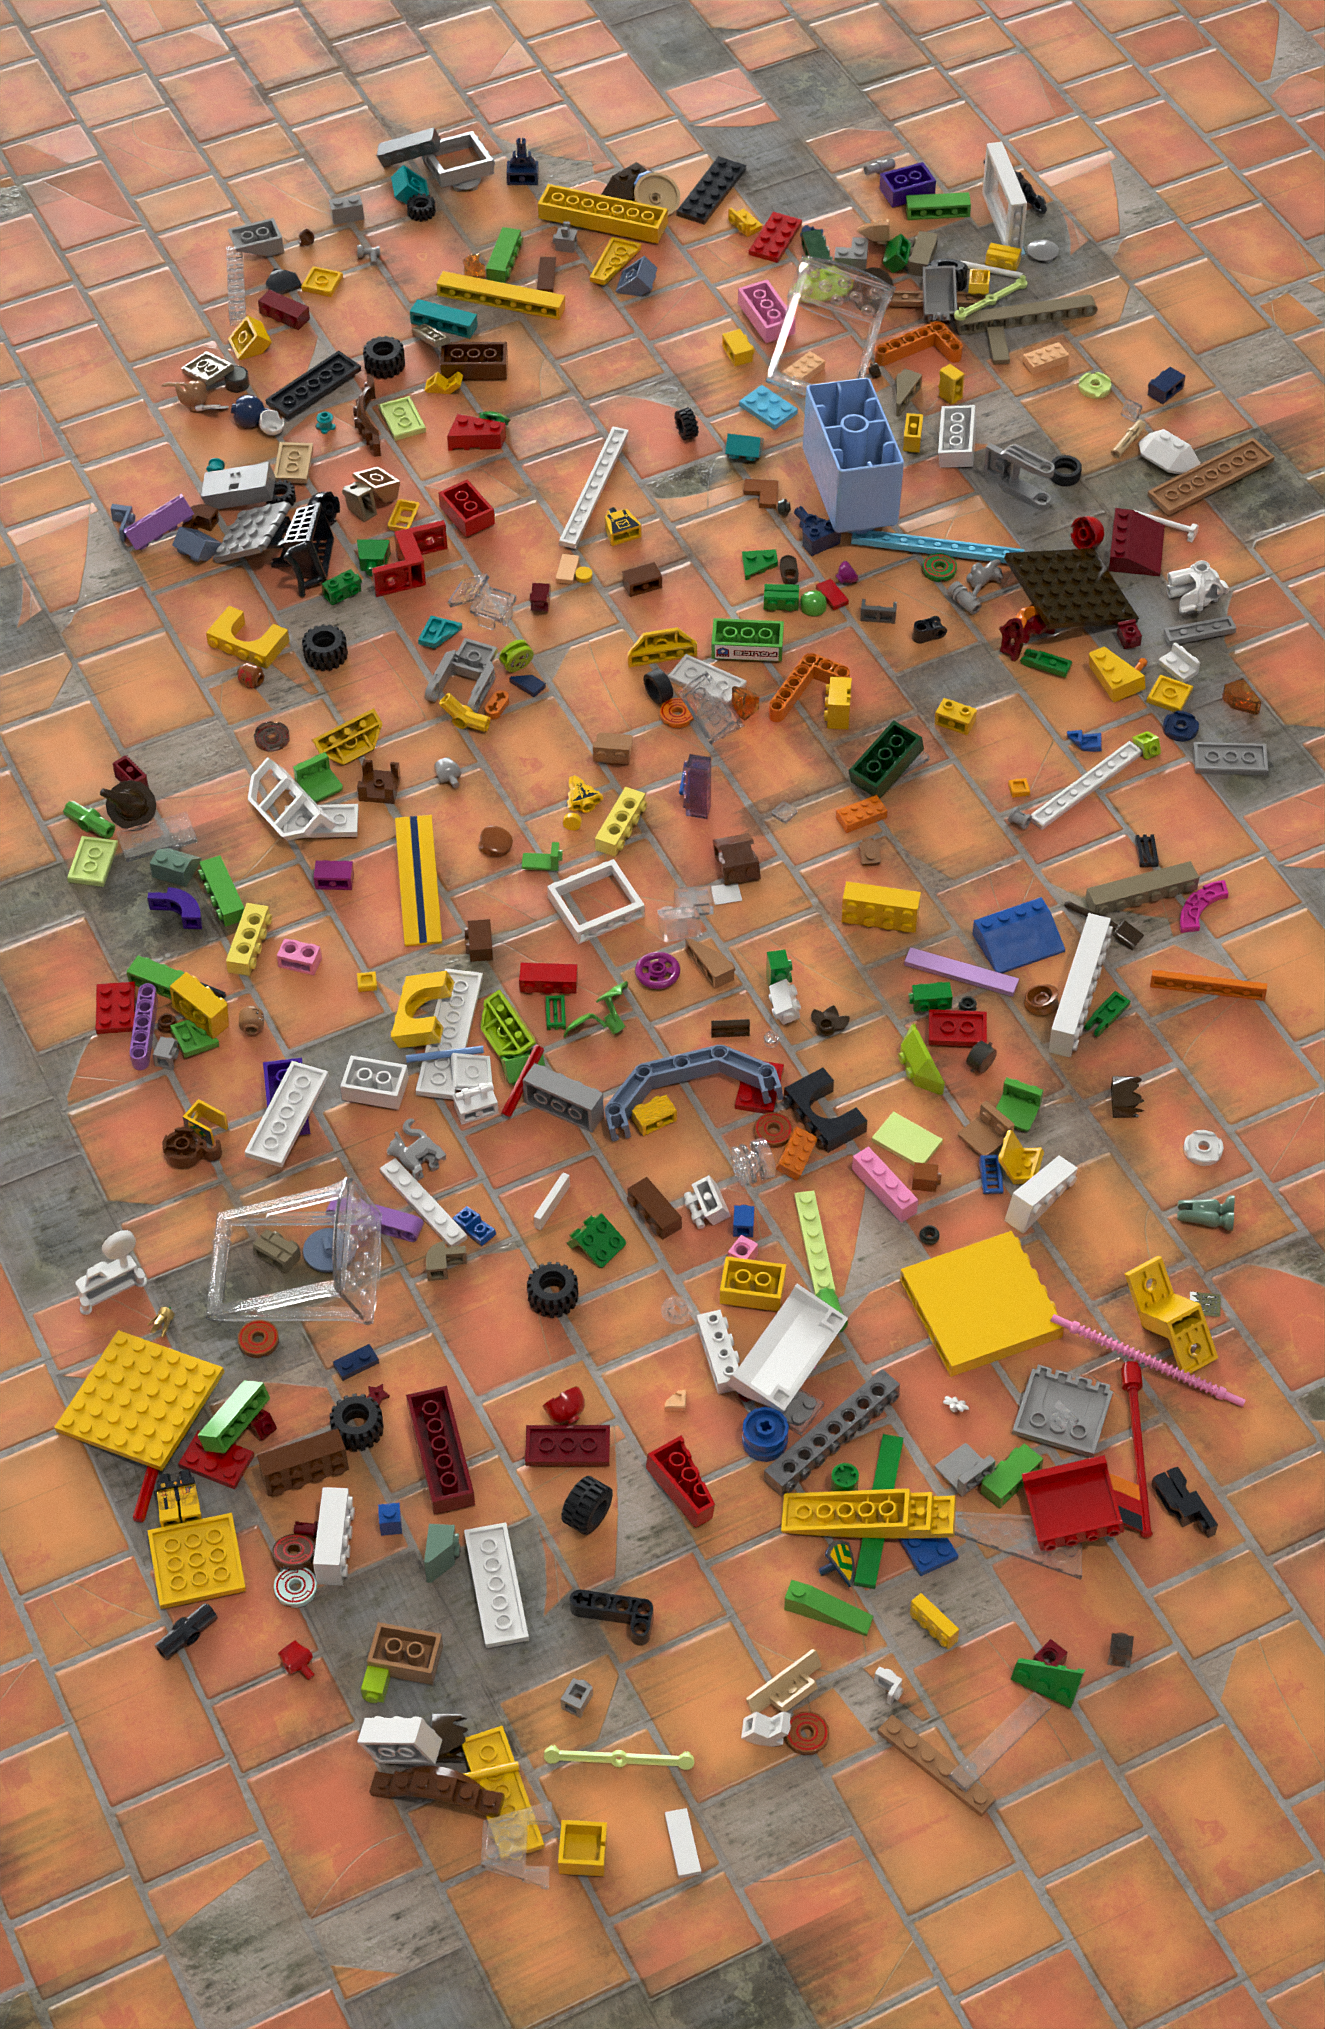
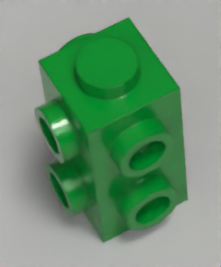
[321,569,362,606]
[908,982,953,1012]

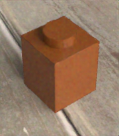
[912,1162,942,1192]

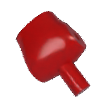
[278,1640,315,1680]

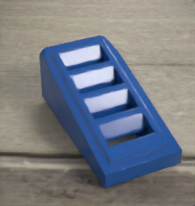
[979,1155,1004,1194]

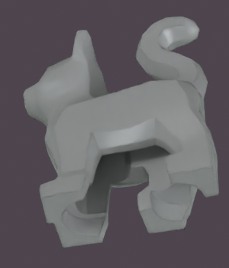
[386,1119,446,1181]

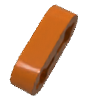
[485,690,509,720]

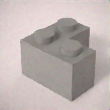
[834,237,868,274]

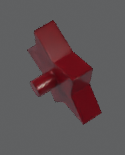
[366,1384,390,1406]

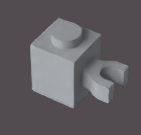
[553,221,578,253]

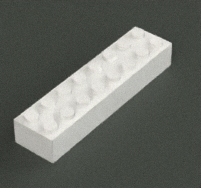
[1048,913,1113,1058]

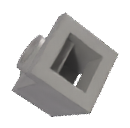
[153,1037,179,1070]
[561,1678,593,1718]

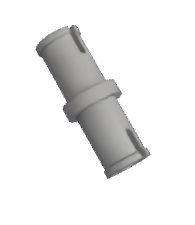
[863,158,895,176]

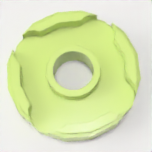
[1078,372,1112,399]

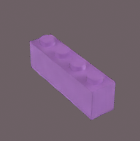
[124,494,194,550]

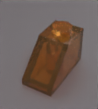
[1222,678,1262,715]
[732,686,759,721]

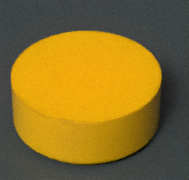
[575,566,593,583]
[563,813,582,831]

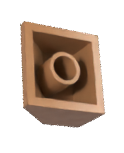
[352,466,400,503]

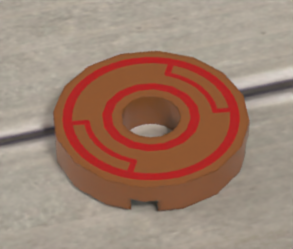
[754,1112,793,1148]
[238,1320,279,1358]
[785,1711,829,1755]

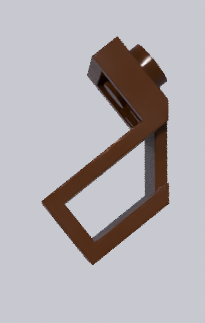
[713,833,761,886]

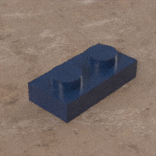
[333,1344,379,1381]

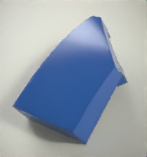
[1067,730,1102,752]

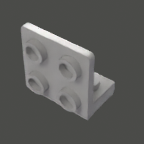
[935,1443,995,1496]

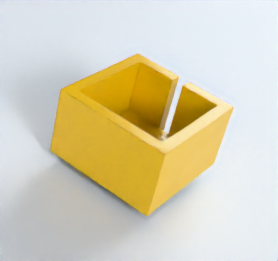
[558,1820,608,1876]

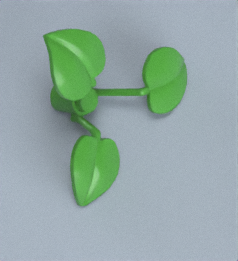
[564,981,628,1038]

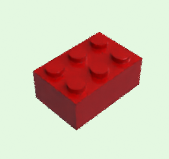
[438,479,495,537]

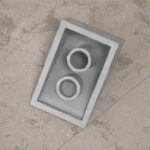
[228,218,284,256]

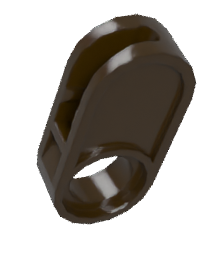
[780,555,799,585]

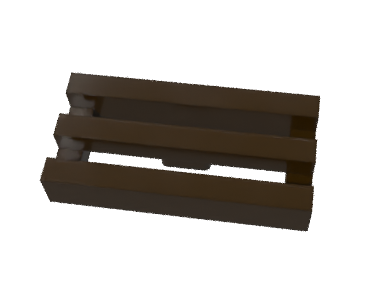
[711,1019,750,1038]

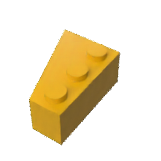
[1088,646,1146,703]
[824,677,852,730]

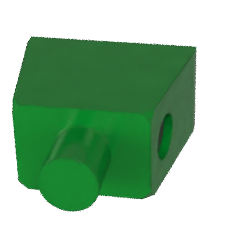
[357,539,391,576]

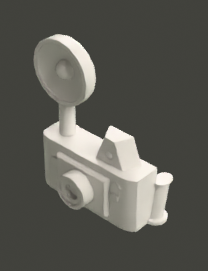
[75,1230,147,1315]

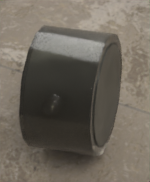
[224,365,250,393]
[966,1041,997,1074]

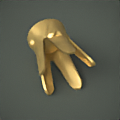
[147,1307,175,1337]

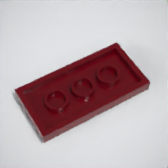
[525,1425,610,1466]

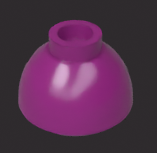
[836,561,859,584]

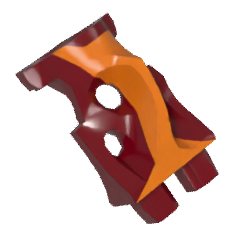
[999,604,1055,662]

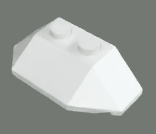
[1138,429,1201,474]

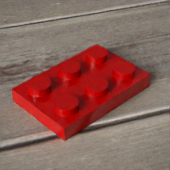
[96,981,136,1034]
[928,1009,987,1047]
[735,1061,784,1114]
[178,1430,255,1490]

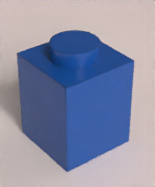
[733,1205,754,1237]
[378,1503,402,1536]

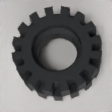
[407,193,436,222]
[674,407,699,440]
[266,479,296,506]

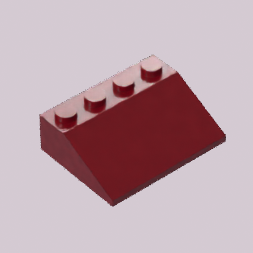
[1108,508,1165,577]

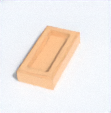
[556,554,579,585]

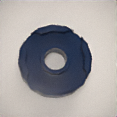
[1163,711,1199,742]

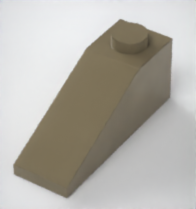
[895,368,922,417]

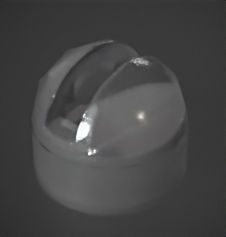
[763,1030,779,1048]

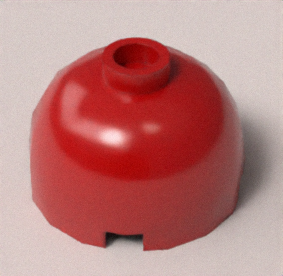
[1070,516,1105,549]
[543,1386,585,1425]

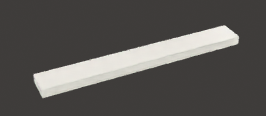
[1031,741,1143,830]

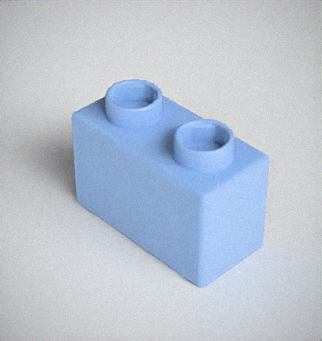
[803,378,904,534]

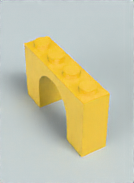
[206,606,290,669]
[391,971,455,1048]

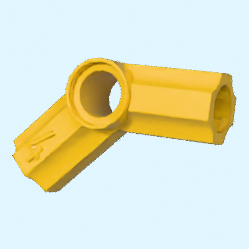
[439,693,491,732]

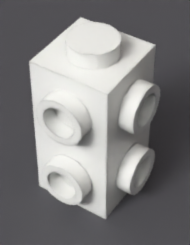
[769,979,801,1025]

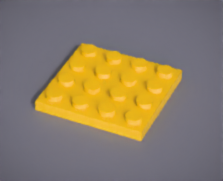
[147,1513,246,1609]

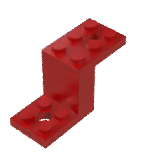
[372,520,448,597]

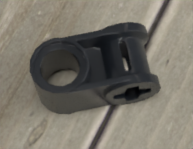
[912,616,947,644]

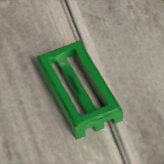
[545,995,566,1030]

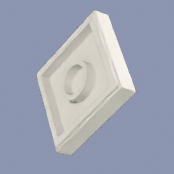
[451,1053,492,1090]

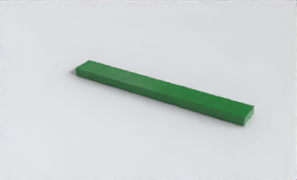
[854,1434,904,1589]

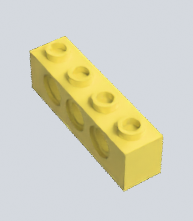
[595,787,647,857]
[226,903,272,976]

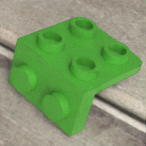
[293,752,343,803]
[996,1077,1043,1132]

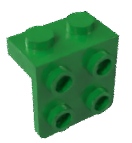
[566,1213,626,1268]

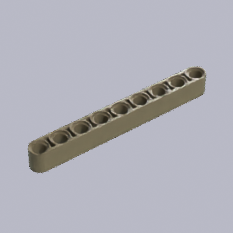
[954,295,1098,335]

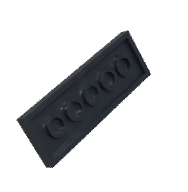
[676,156,746,225]
[265,350,361,420]

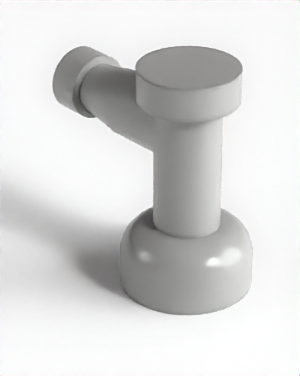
[357,245,380,265]

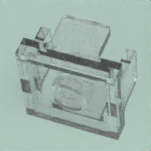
[469,585,516,630]

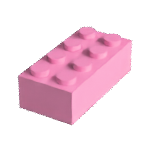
[738,279,796,343]

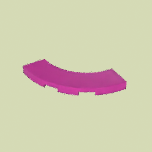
[1180,880,1229,933]

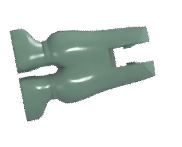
[1177,1195,1235,1231]

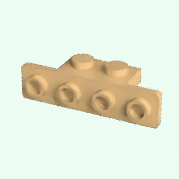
[746,1649,822,1714]

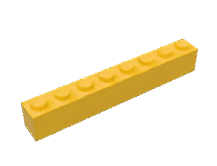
[436,271,566,320]

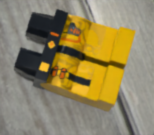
[156,1469,202,1527]

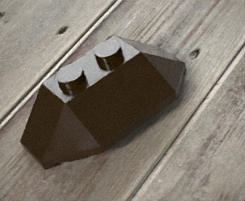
[601,162,653,201]

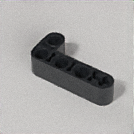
[570,1590,654,1646]

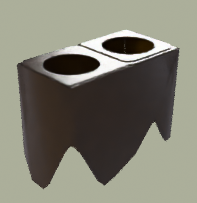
[1111,1076,1144,1118]
[432,1714,468,1763]

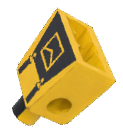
[605,507,642,546]

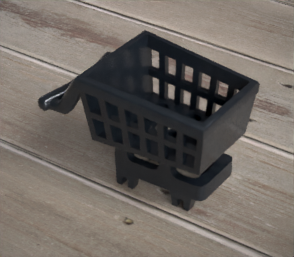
[266,502,334,597]

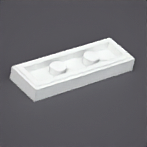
[534,1172,570,1230]
[665,1808,701,1879]

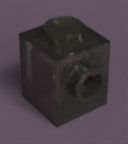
[1107,1633,1134,1668]

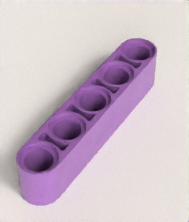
[130,984,158,1070]
[325,1194,424,1242]

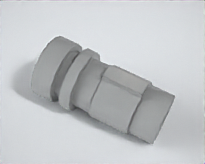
[947,581,982,615]

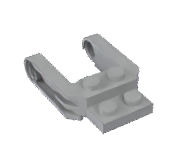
[984,443,1055,510]
[425,638,498,713]

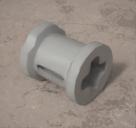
[1008,807,1032,830]

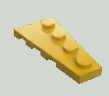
[590,237,642,285]

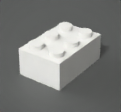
[340,1055,409,1110]
[358,1716,442,1764]

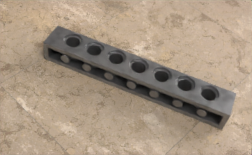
[764,1369,900,1497]

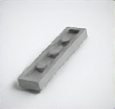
[1163,616,1236,646]

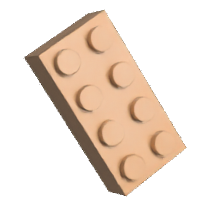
[1023,342,1069,375]
[782,351,825,389]

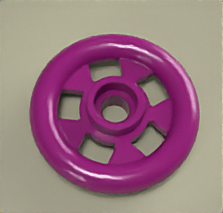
[635,952,680,989]

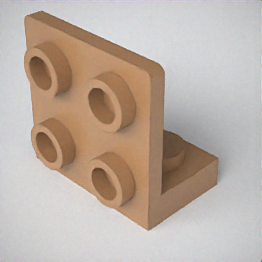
[958,1100,1014,1155]

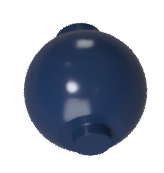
[231,395,269,428]

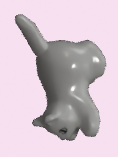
[966,559,1003,596]

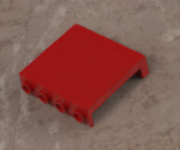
[1022,1455,1124,1551]

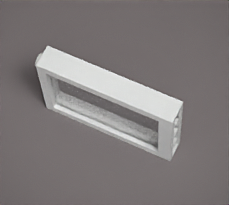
[982,142,1027,253]

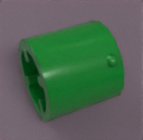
[831,1463,859,1492]

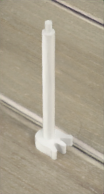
[1134,510,1199,542]

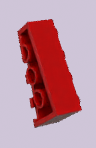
[646,1435,715,1528]

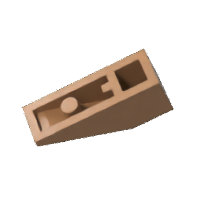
[685,937,736,989]

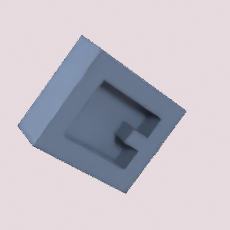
[110,504,136,542]

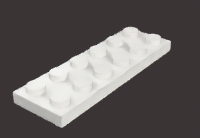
[244,1061,329,1168]
[464,1522,529,1648]

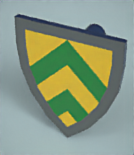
[819,1540,855,1588]

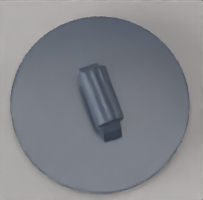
[303,1228,354,1272]

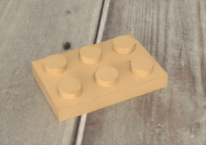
[274,442,314,484]

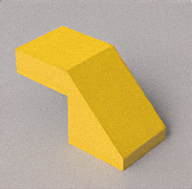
[425,371,463,394]

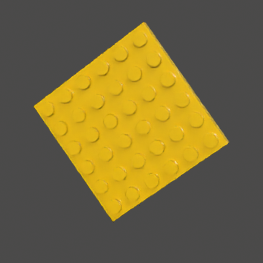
[54,1330,225,1471]

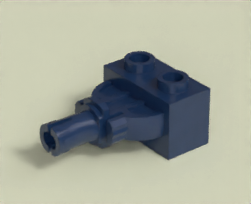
[506,138,539,185]
[794,506,841,556]

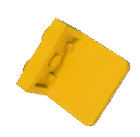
[998,1130,1044,1185]

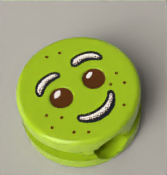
[499,639,534,672]

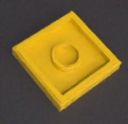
[301,266,343,297]
[1146,675,1193,712]

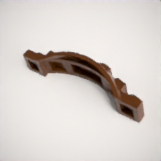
[353,375,381,457]
[369,1765,505,1817]

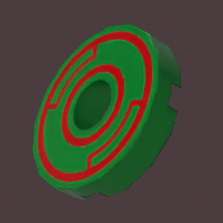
[923,553,957,582]

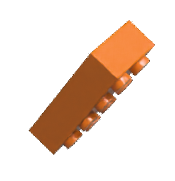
[836,795,888,833]
[775,1126,817,1181]

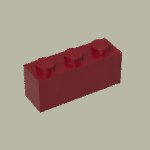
[258,290,310,330]

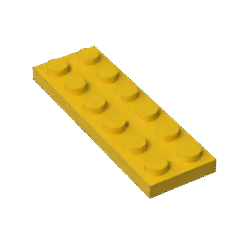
[461,1726,545,1862]

